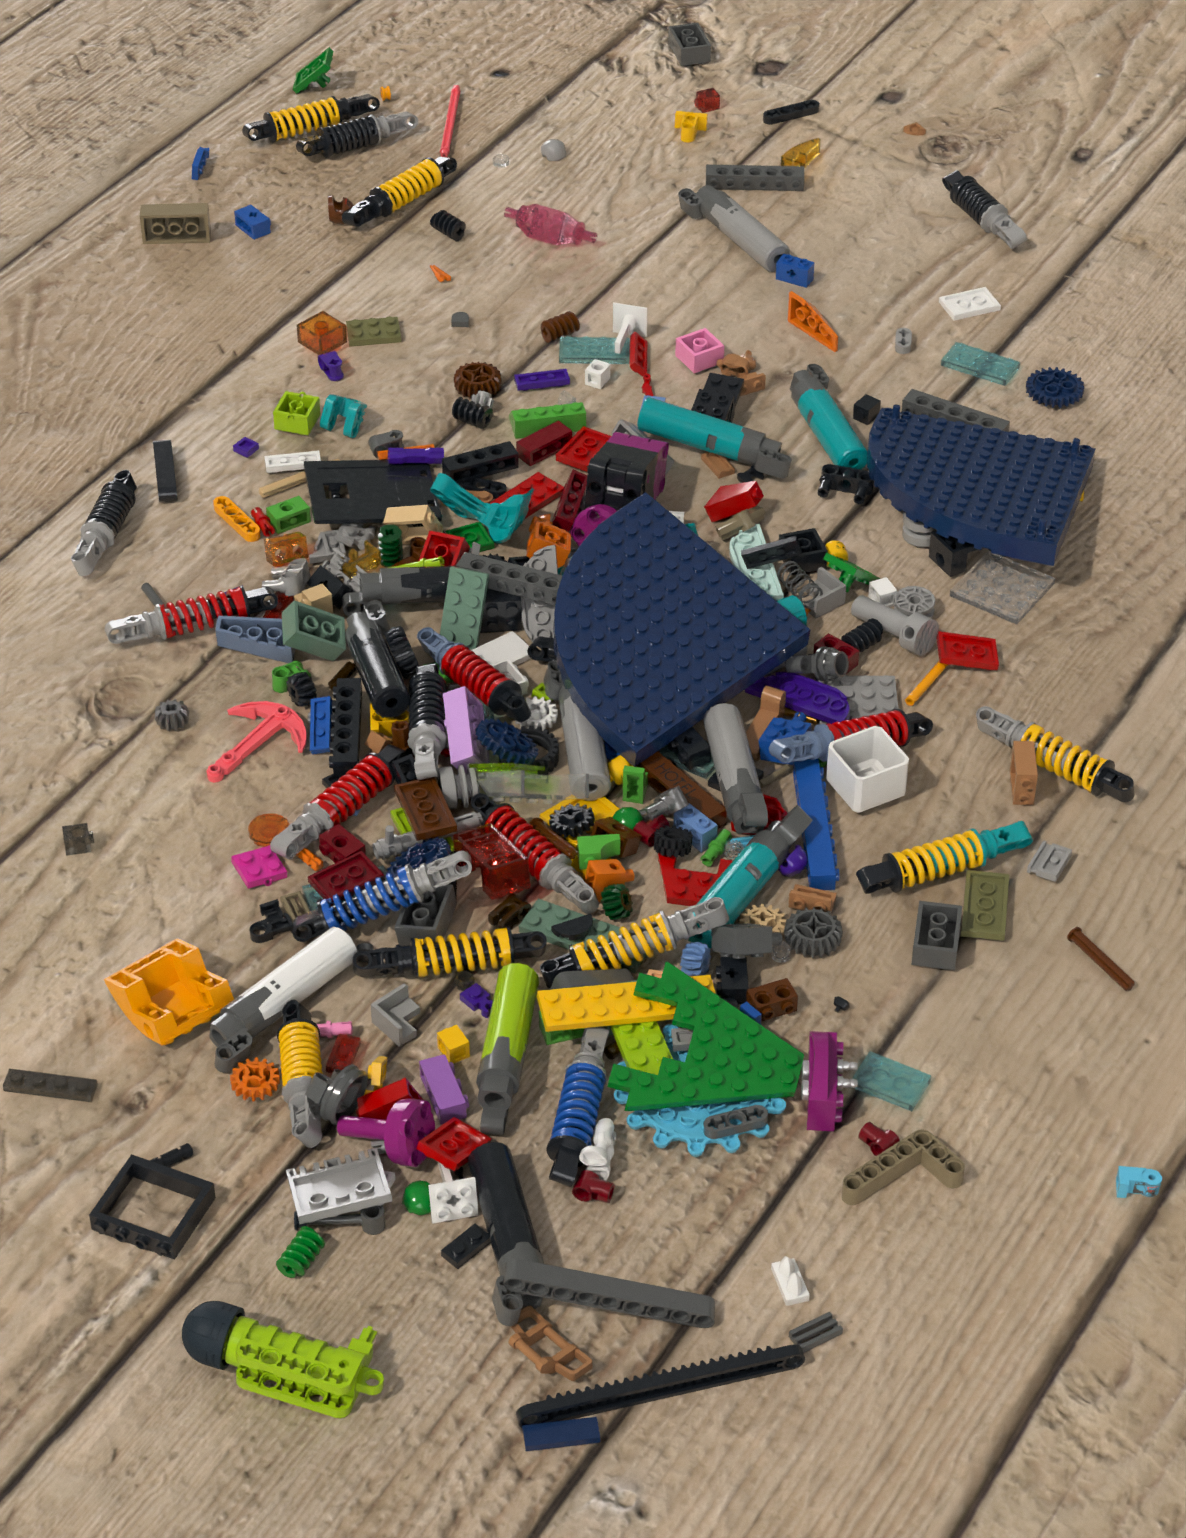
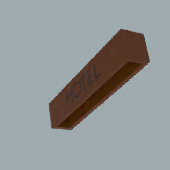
[636,751,727,829]

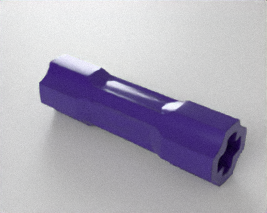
[388,448,444,464]

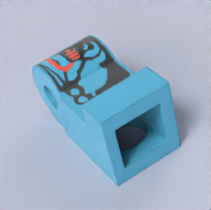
[1116,1166,1162,1198]

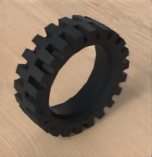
[499,726,559,780]

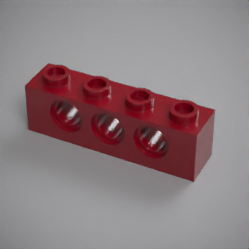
[552,469,587,532]

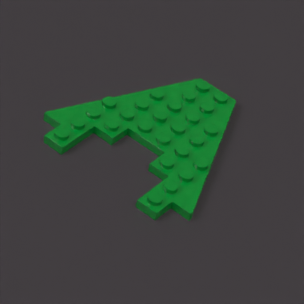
[607,962,804,1111]

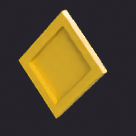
[539,794,619,841]

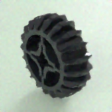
[385,626,420,679]

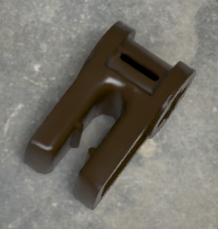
[488,893,531,929]

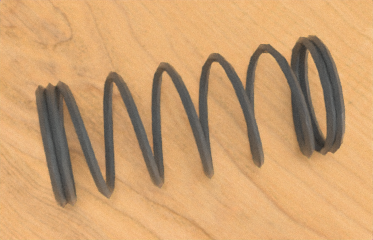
[777,561,823,608]

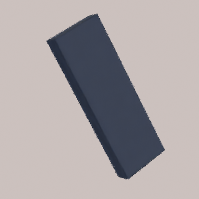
[522,1417,600,1451]

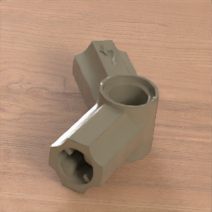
[715,505,766,541]

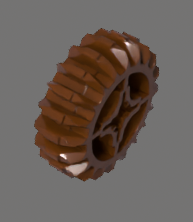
[454,361,502,399]

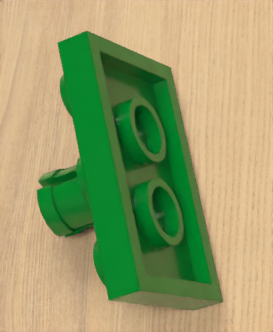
[292,47,334,94]
[823,553,881,593]

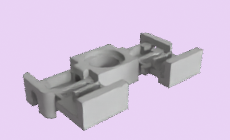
[321,547,367,592]

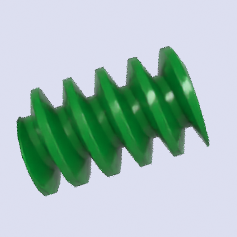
[276,1226,325,1278]

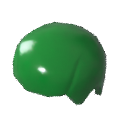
[613,807,643,830]
[402,1180,431,1215]

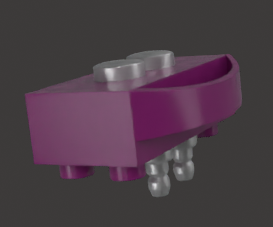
[801,1031,858,1131]

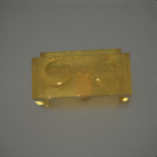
[340,540,381,578]

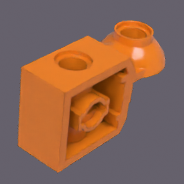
[526,514,571,568]

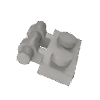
[334,523,376,550]

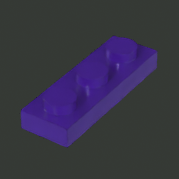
[514,369,570,391]

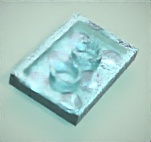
[852,1051,931,1111]

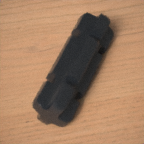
[150,1143,193,1167]

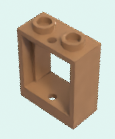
[1009,741,1038,805]

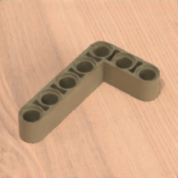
[842,1129,965,1205]

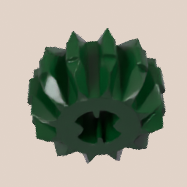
[601,884,633,920]

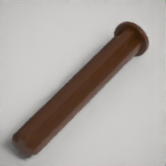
[529,817,578,859]
[1067,927,1135,991]

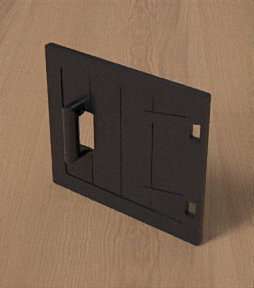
[303,460,442,524]

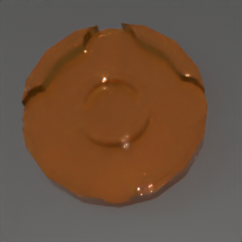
[248,813,290,847]

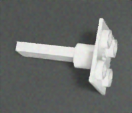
[613,302,647,354]
[428,1162,478,1224]

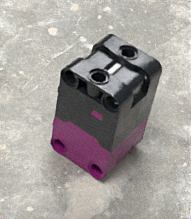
[585,432,669,511]

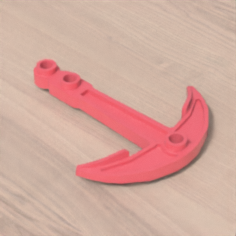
[207,701,307,783]

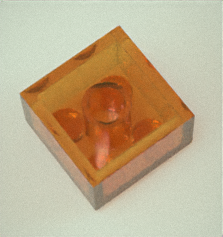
[297,311,347,355]

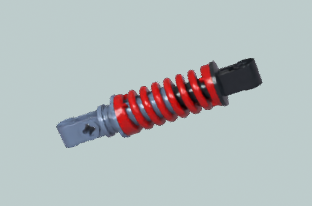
[417,627,531,722]
[769,709,933,764]

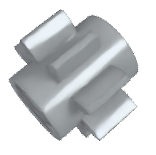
[471,391,494,409]

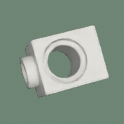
[585,359,610,389]
[868,577,897,607]

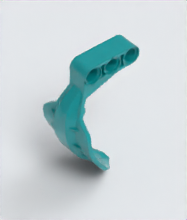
[430,473,535,543]

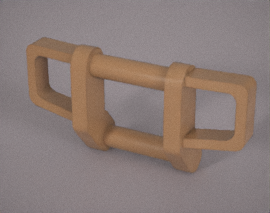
[508,1306,593,1381]

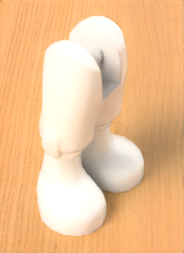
[579,1118,617,1181]

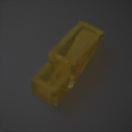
[781,138,821,168]

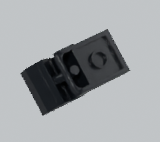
[691,373,744,423]

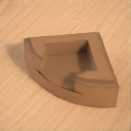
[903,122,926,136]

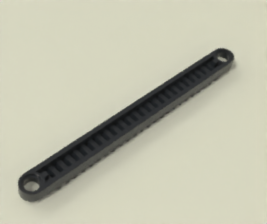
[516,1344,805,1428]

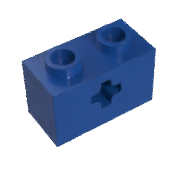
[234,205,271,240]
[776,254,815,288]

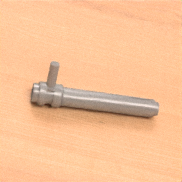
[372,811,483,860]

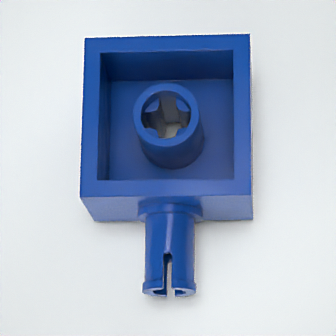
[759,712,812,765]

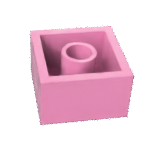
[675,328,724,373]

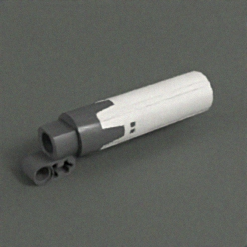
[209,927,357,1073]

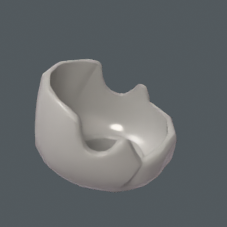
[541,139,566,161]

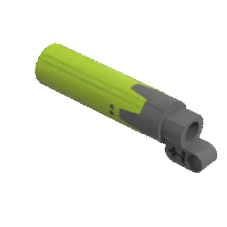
[476,963,539,1136]

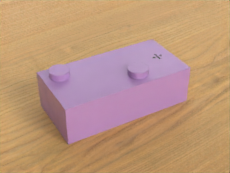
[443,686,491,777]

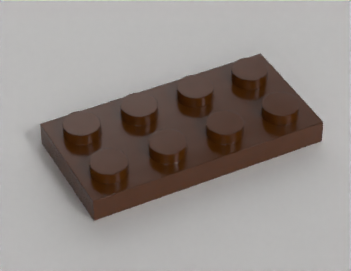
[394,777,457,841]

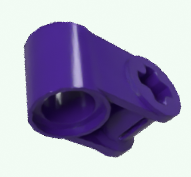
[317,351,344,381]

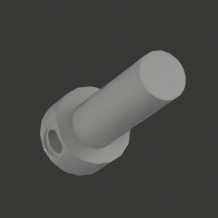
[851,595,939,656]

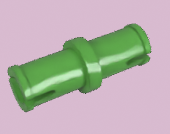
[700,829,732,867]

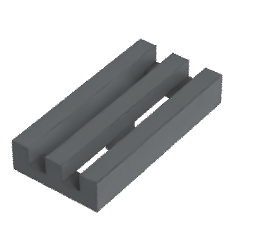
[789,1312,843,1353]

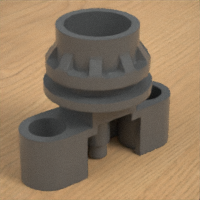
[785,646,849,681]

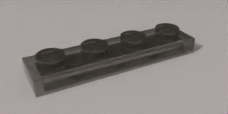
[3,1068,98,1102]

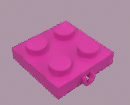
[231,846,287,889]

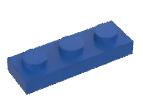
[310,696,332,755]

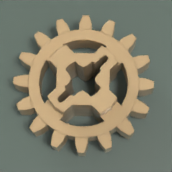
[739,904,786,935]

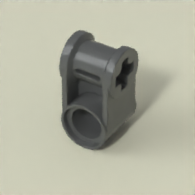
[368,430,405,458]

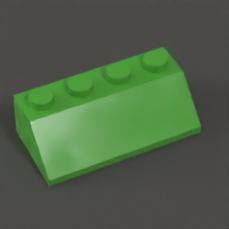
[509,402,586,439]

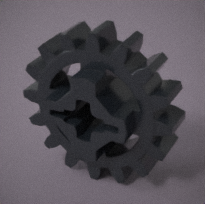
[549,803,595,838]

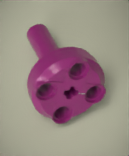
[571,504,617,547]
[337,1099,435,1167]

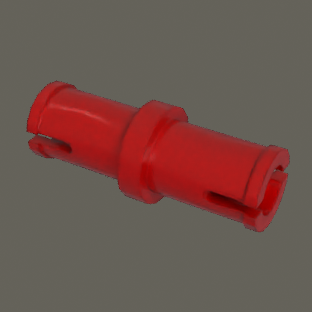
[251,507,275,537]

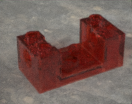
[453,823,531,900]

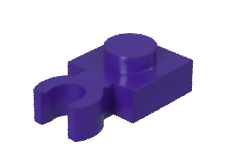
[460,983,493,1018]

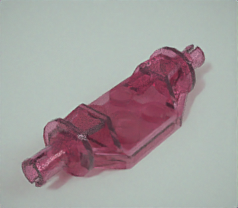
[504,204,597,245]

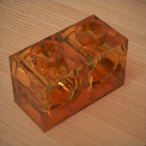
[264,532,309,567]

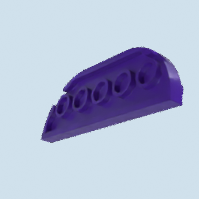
[745,672,850,724]

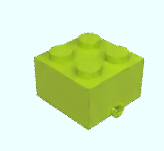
[273,391,321,435]

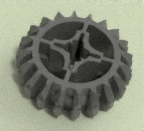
[784,907,843,959]

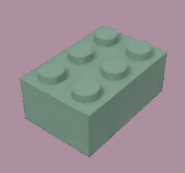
[282,600,346,661]

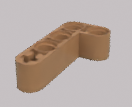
[746,686,786,761]

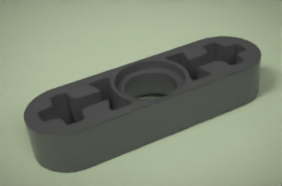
[703,1105,768,1139]

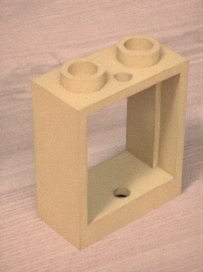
[383,505,443,545]

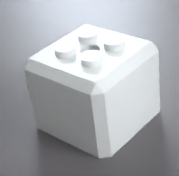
[826,726,909,813]

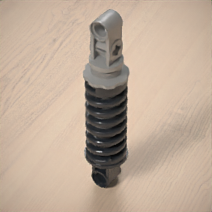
[407,663,447,780]

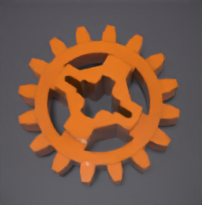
[230,1057,280,1102]

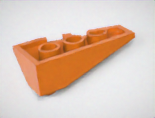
[788,291,838,352]

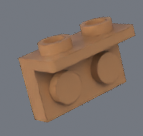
[737,372,766,396]

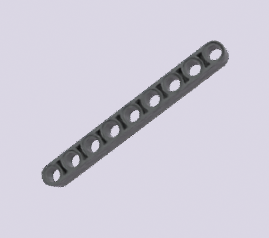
[504,1259,715,1328]

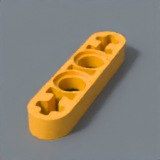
[213,496,261,542]

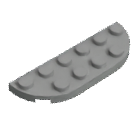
[521,545,558,649]

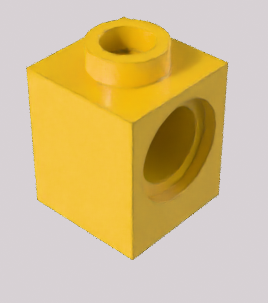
[437,1024,470,1064]

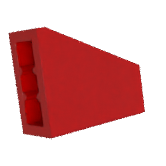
[704,481,764,522]
[356,1077,424,1120]

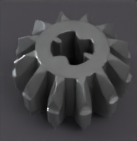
[155,699,189,731]

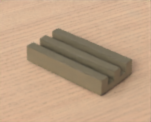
[280,891,311,929]

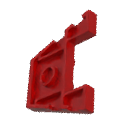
[658,853,733,906]

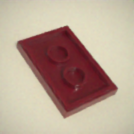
[308,850,385,906]

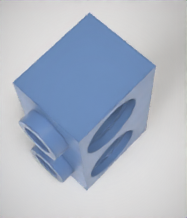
[673,803,718,853]

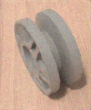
[894,586,935,618]

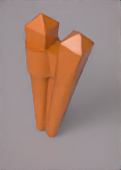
[430,265,451,282]

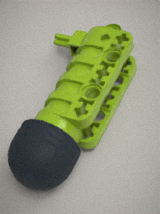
[182,1301,384,1418]

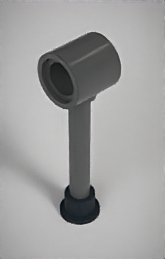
[294,1205,385,1235]

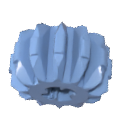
[680,942,711,976]

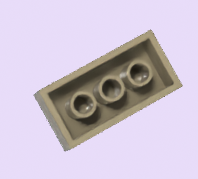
[140,203,211,244]

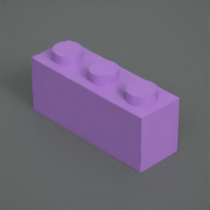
[419,1054,469,1125]

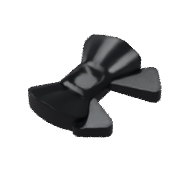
[737,466,764,483]

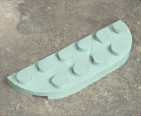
[729,524,784,601]

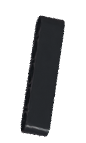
[153,440,178,502]

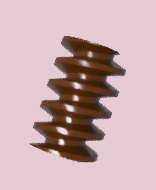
[541,311,580,343]

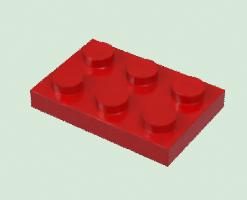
[555,426,611,472]
[936,631,999,671]
[416,1117,492,1171]

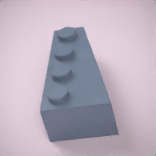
[215,616,295,663]

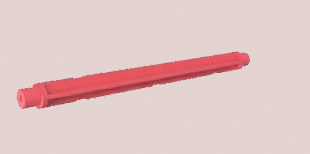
[440,85,460,157]

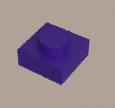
[233,437,259,458]

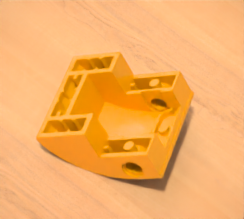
[104,938,234,1045]

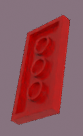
[490,472,564,519]

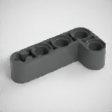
[550,969,635,990]

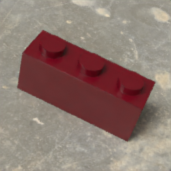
[516,421,572,466]

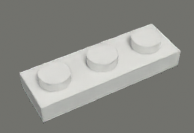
[264,451,321,473]

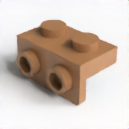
[789,884,837,913]

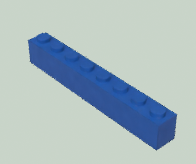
[793,759,839,890]

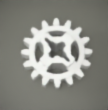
[516,696,558,730]

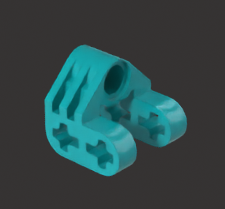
[320,394,367,438]

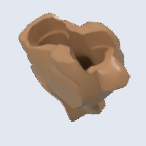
[716,350,756,377]

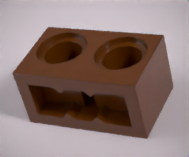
[746,978,798,1022]

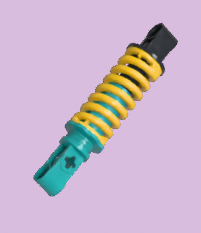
[856,821,1033,894]

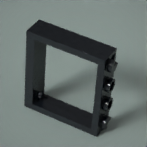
[89,1154,216,1260]

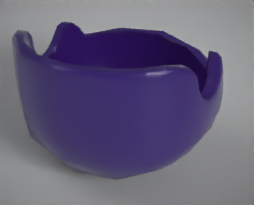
[778,845,808,877]

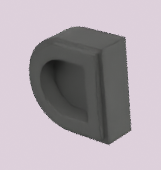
[451,312,469,327]

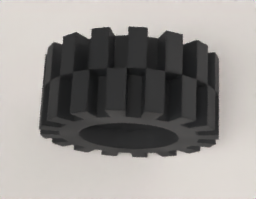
[654,826,693,857]

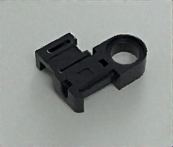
[249,899,293,943]

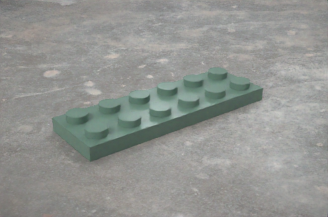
[519,899,647,973]

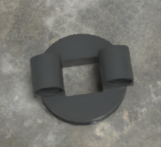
[305,1064,368,1125]

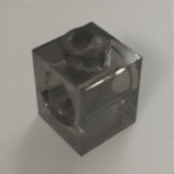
[62,823,94,856]

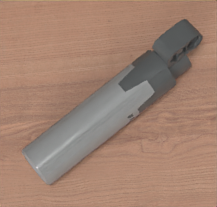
[678,185,790,272]
[544,660,611,801]
[703,703,768,833]

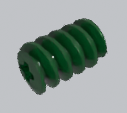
[378,525,403,567]

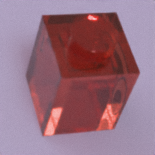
[694,88,720,113]

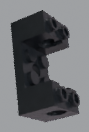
[929,531,1006,577]

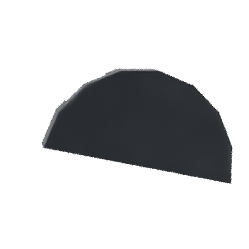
[551,913,593,940]

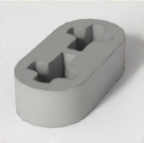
[895,328,912,354]

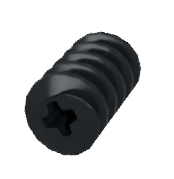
[430,210,466,242]
[452,397,493,429]
[841,618,883,653]

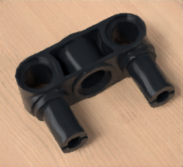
[817,464,874,504]

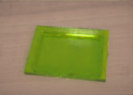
[469,763,545,775]

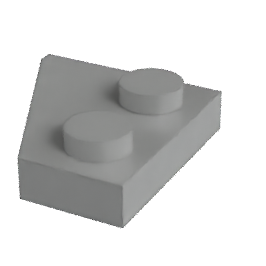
[309,530,346,564]

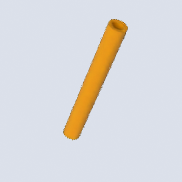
[905,661,948,706]

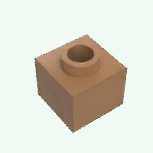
[364,730,393,754]

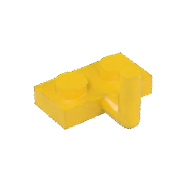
[364,1056,387,1095]

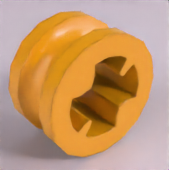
[380,86,391,101]

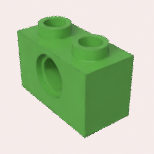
[266,496,311,534]

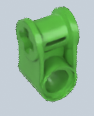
[272,660,311,693]

